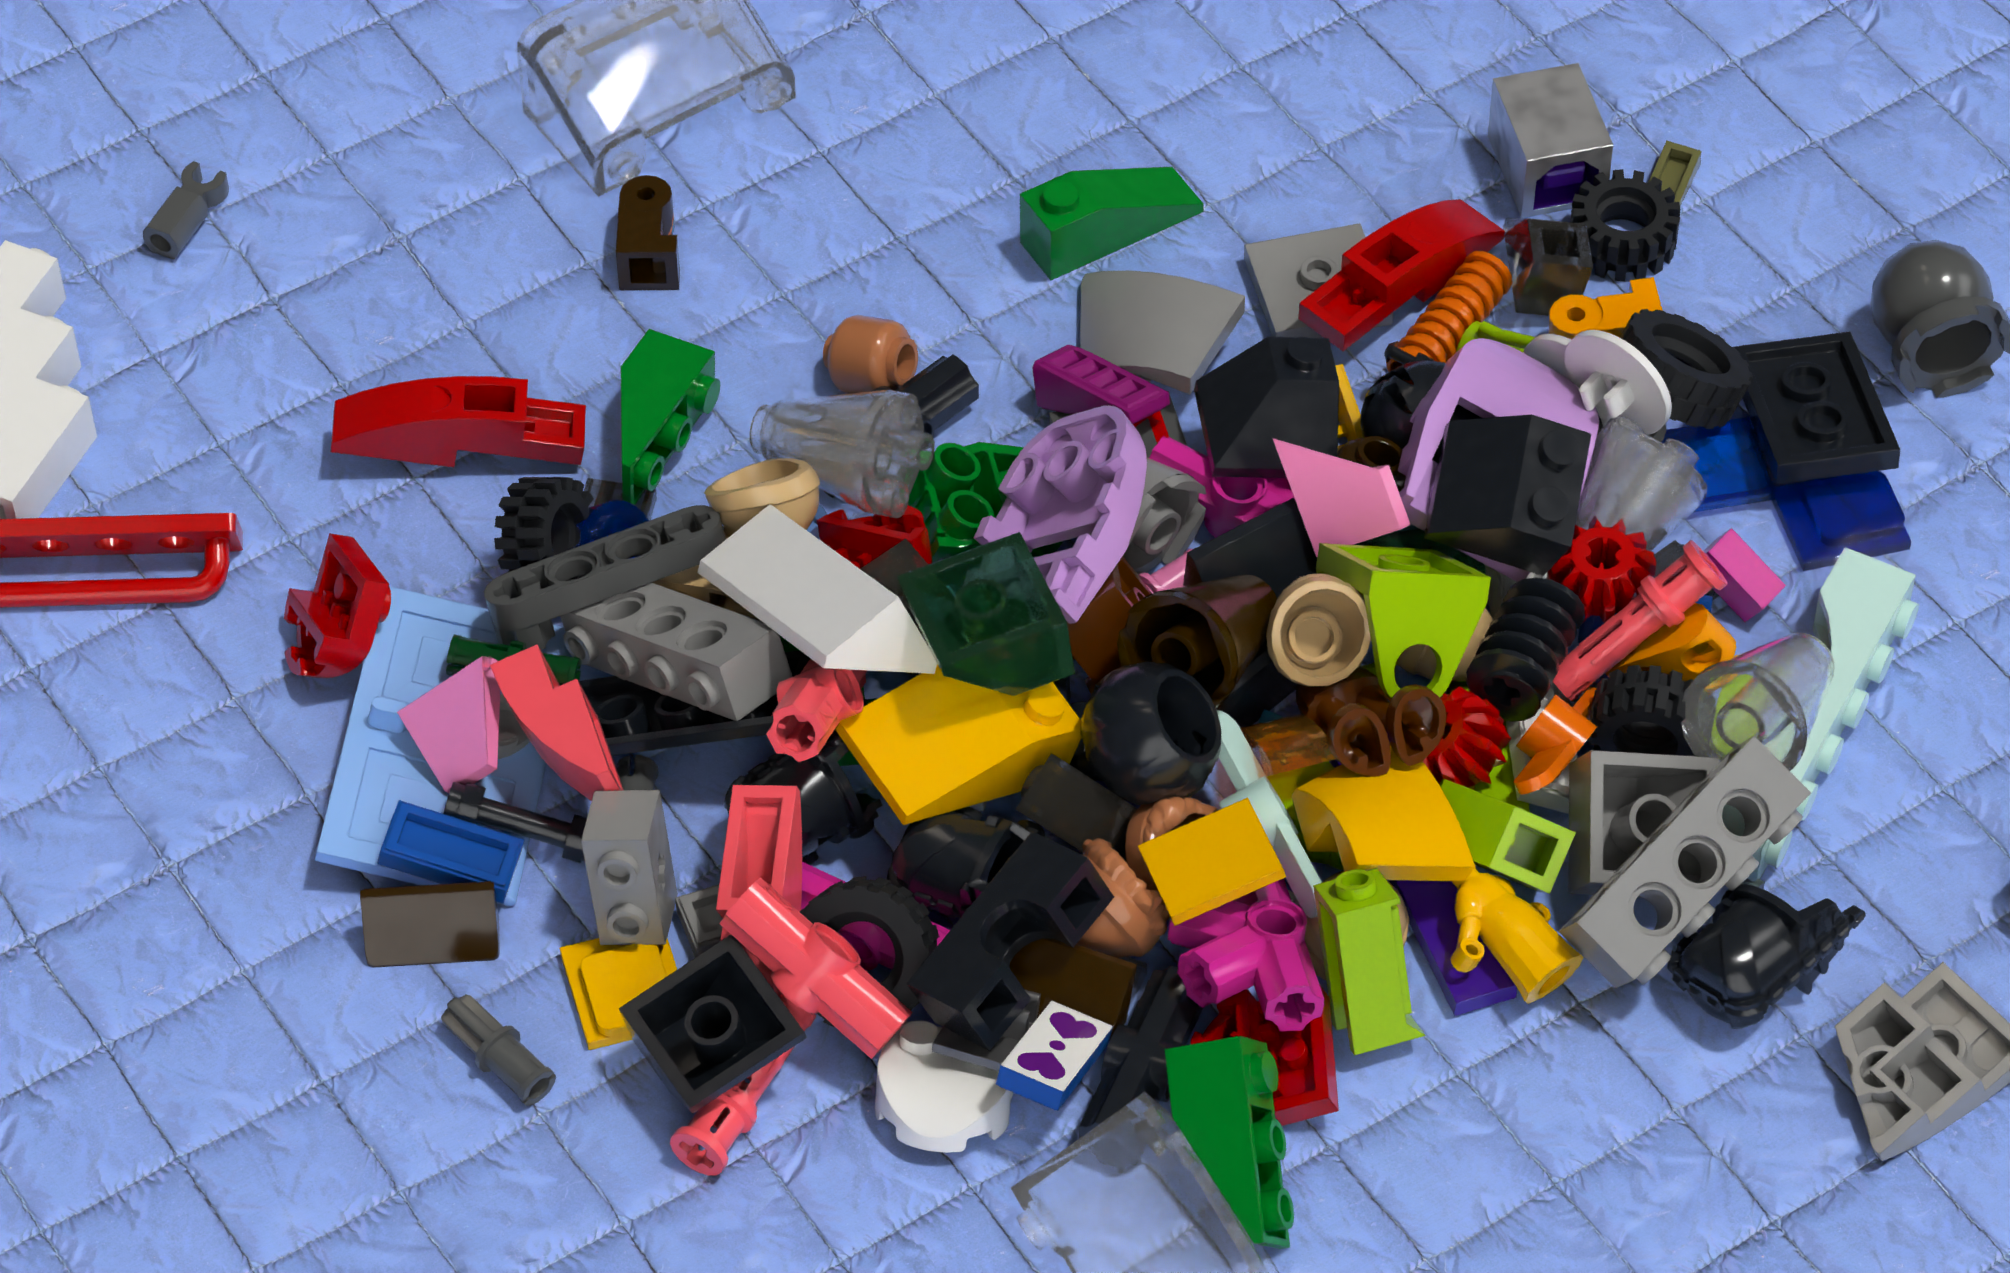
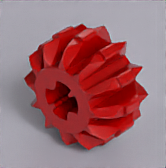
[1546,515,1657,623]
[1422,686,1512,790]

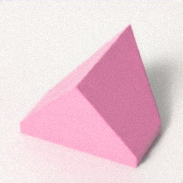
[1272,438,1411,557]
[397,656,500,793]

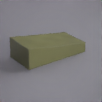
[1648,140,1702,207]

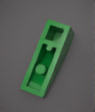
[1020,167,1204,280]

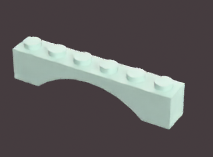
[1722,547,1919,882]

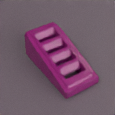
[1032,345,1170,424]

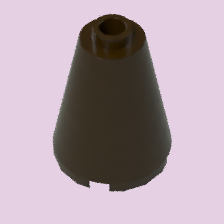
[1117,574,1277,708]

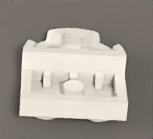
[875,1021,1013,1153]

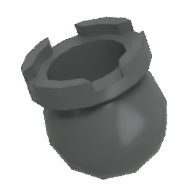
[1870,240,2010,398]

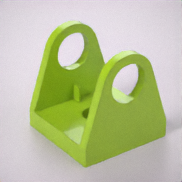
[1316,543,1491,699]

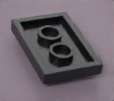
[1734,332,1900,484]

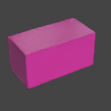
[1704,528,1786,622]

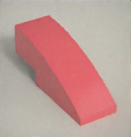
[490,644,624,801]
[716,785,802,997]

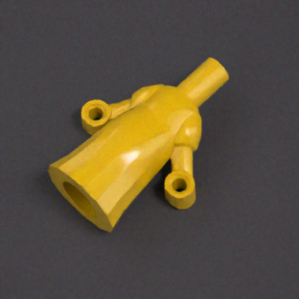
[1451,868,1584,1004]

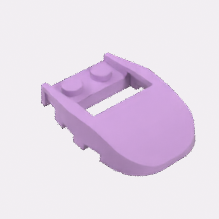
[1398,338,1599,582]
[947,405,1147,643]

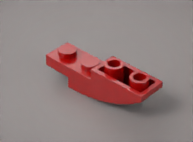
[1298,199,1505,351]
[330,376,586,467]

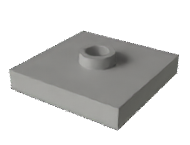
[1244,223,1393,338]

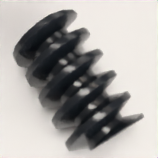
[1466,577,1585,721]

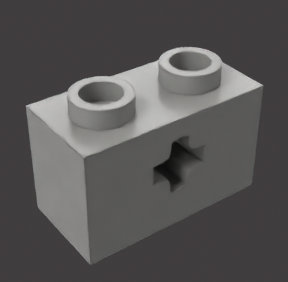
[581,790,678,945]

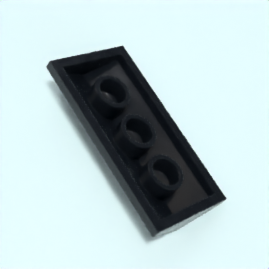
[579,650,810,756]

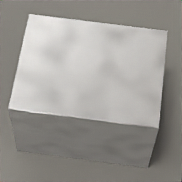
[1488,63,1613,218]

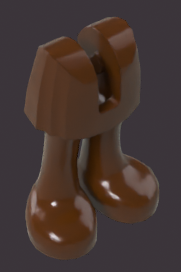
[1296,666,1446,777]

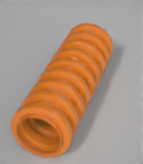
[1386,251,1513,385]

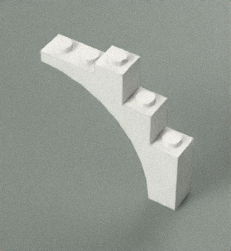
[0,240,97,519]

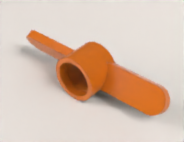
[1514,687,1597,795]

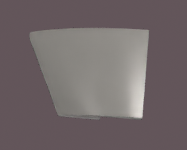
[1080,270,1245,394]
[1835,962,2010,1161]

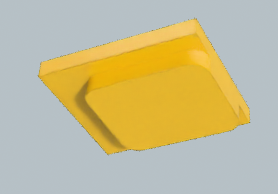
[1138,797,1286,926]
[559,938,677,1050]

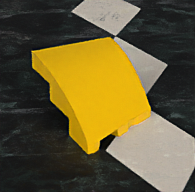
[1291,746,1475,881]

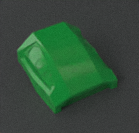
[901,442,1062,563]

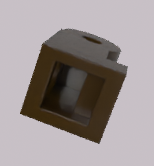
[616,175,680,290]

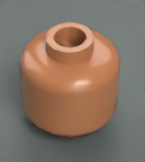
[823,315,918,396]

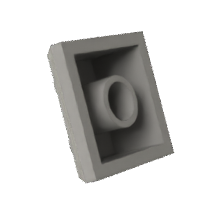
[1568,750,1719,895]

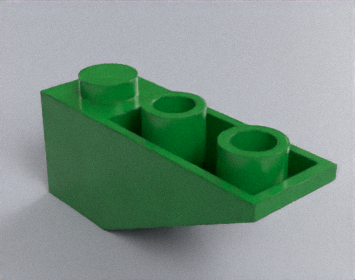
[621,329,721,512]
[1165,1036,1294,1249]

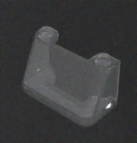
[517,0,796,197]
[1011,1092,1280,1273]

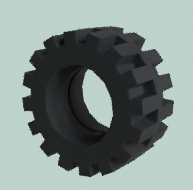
[1588,665,1710,757]

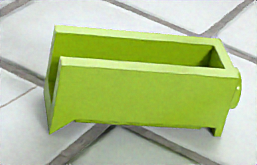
[1313,868,1426,1056]

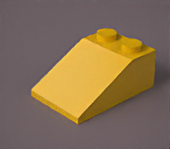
[835,634,1082,825]

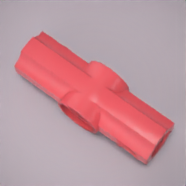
[766,658,867,762]
[719,877,913,1059]

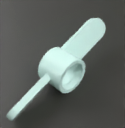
[1217,710,1322,918]

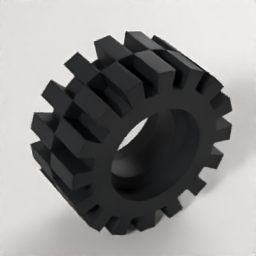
[1568,169,1681,282]
[494,477,600,581]

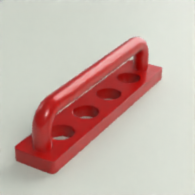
[0,513,243,608]

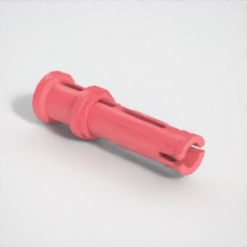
[1553,540,1728,702]
[670,994,816,1176]

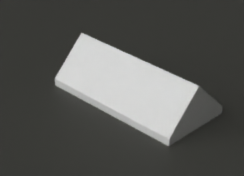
[697,504,938,674]

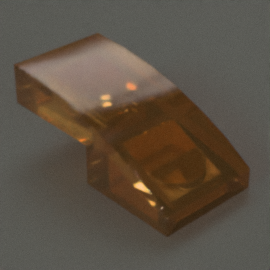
[1240,714,1336,776]

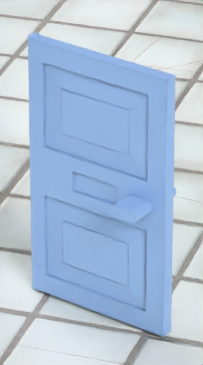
[315,586,570,906]

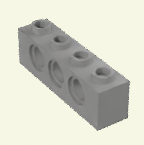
[560,583,793,721]
[1559,736,1811,988]

